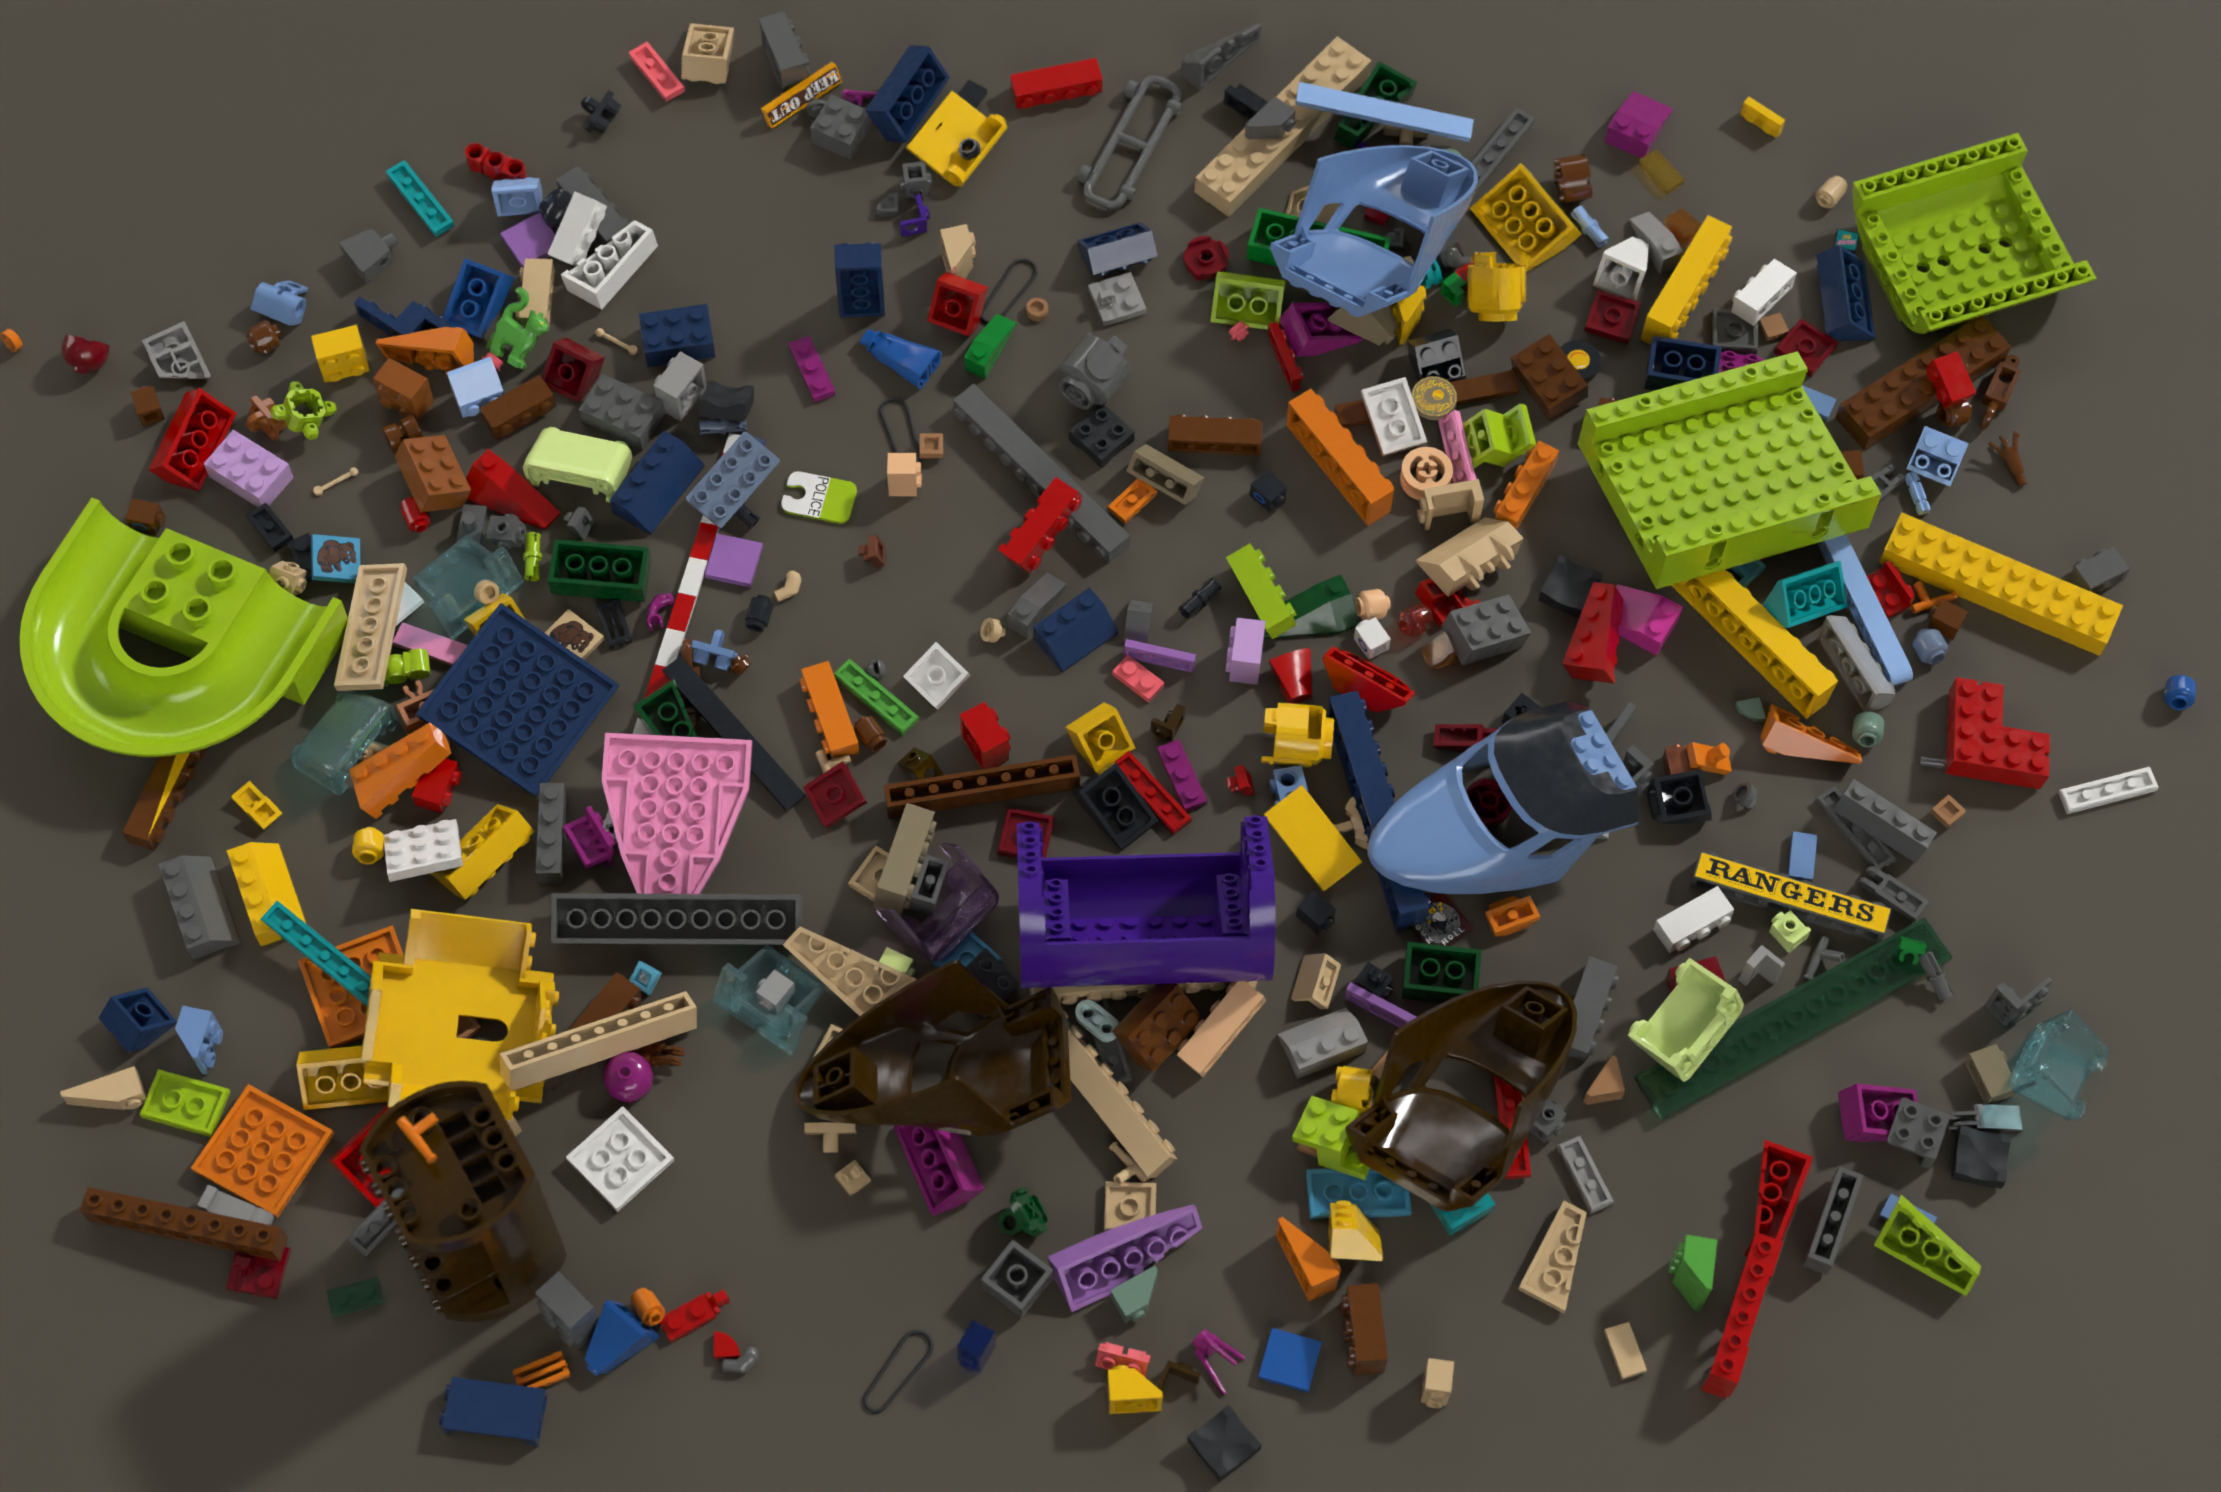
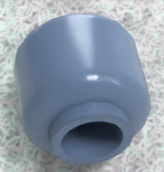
[1912,628,1948,665]

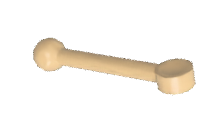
[595,328,638,355]
[313,467,358,496]

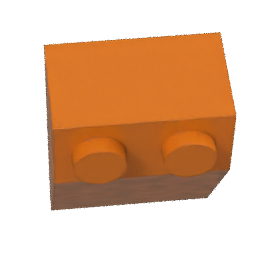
[1275,1217,1341,1302]

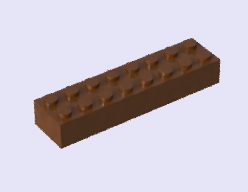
[1835,316,2011,451]

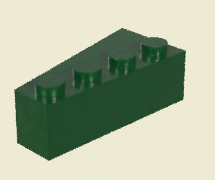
[1333,61,1417,150]
[634,679,697,737]

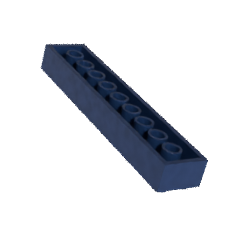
[1327,691,1431,933]

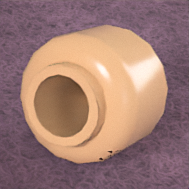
[1354,589,1391,621]

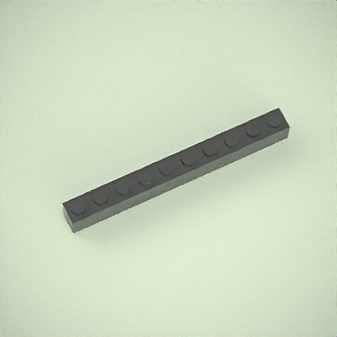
[953,384,1130,563]

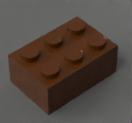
[1511,334,1588,421]
[1112,983,1203,1072]
[1340,1283,1388,1376]

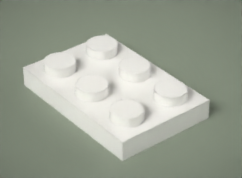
[1361,377,1427,457]

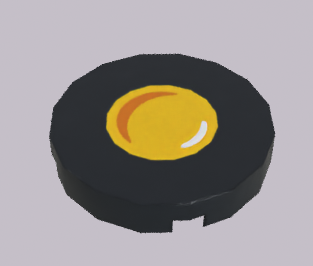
[1560,340,1601,382]

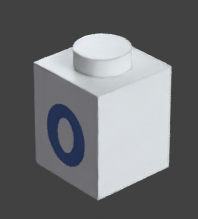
[1354,617,1391,660]

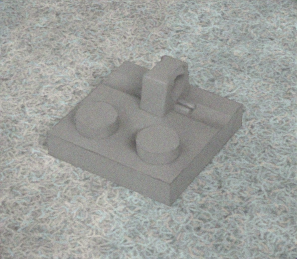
[1088,272,1146,327]

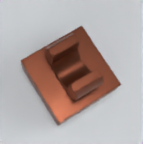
[858,535,886,568]

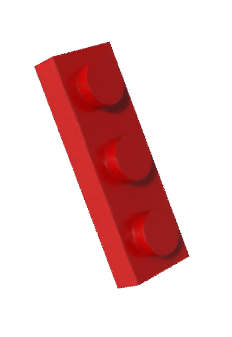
[1267,321,1303,392]

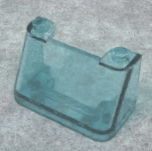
[291,690,400,796]
[2007,1009,2110,1120]

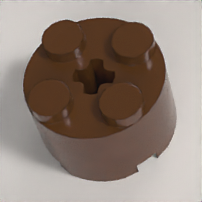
[1553,154,1593,203]

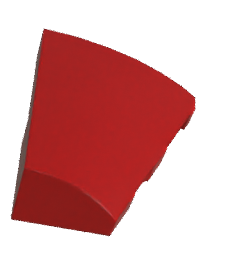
[1415,578,1481,628]
[1269,648,1312,704]

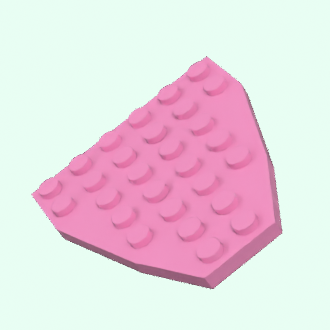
[602,733,752,894]

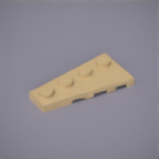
[1518,1201,1587,1313]

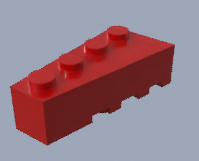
[997,477,1083,574]
[1754,1139,1813,1241]

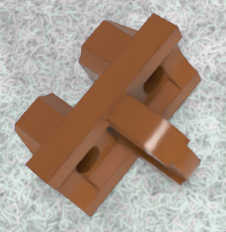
[246,395,287,441]

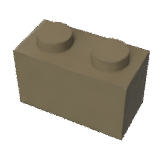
[1964,1044,2019,1104]

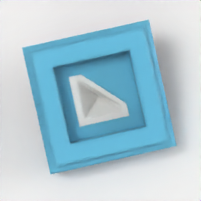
[629,961,662,995]

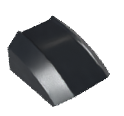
[1646,769,1712,824]

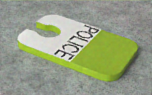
[782,471,857,524]

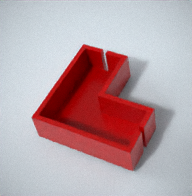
[1946,677,2050,789]

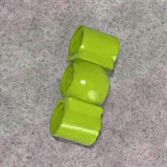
[384,648,430,686]

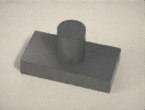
[456,504,488,552]

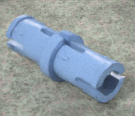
[1571,206,1609,248]

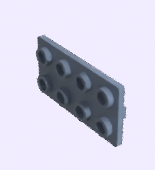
[685,431,780,529]

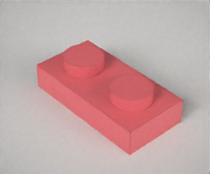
[1112,655,1164,703]

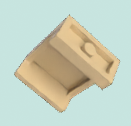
[1417,479,1484,531]

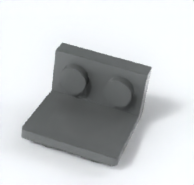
[1623,745,1654,795]
[1985,977,2052,1027]
[1887,1098,1951,1169]

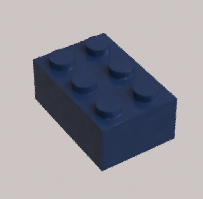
[639,304,716,367]
[1644,336,1722,391]

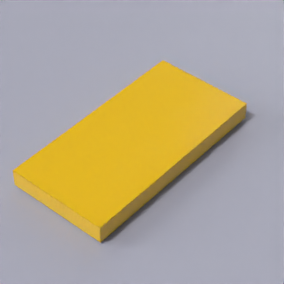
[1263,785,1362,892]

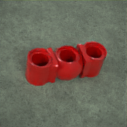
[465,143,527,180]

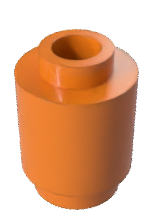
[630,1288,665,1326]

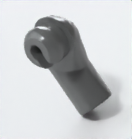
[723,1346,759,1373]

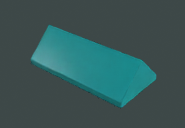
[1763,561,1848,628]

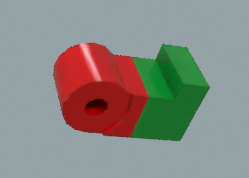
[1440,263,1474,307]

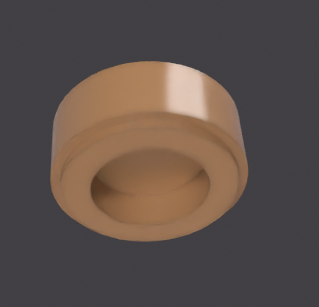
[1026,298,1048,322]

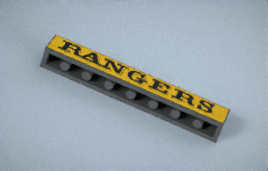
[1690,851,1892,943]

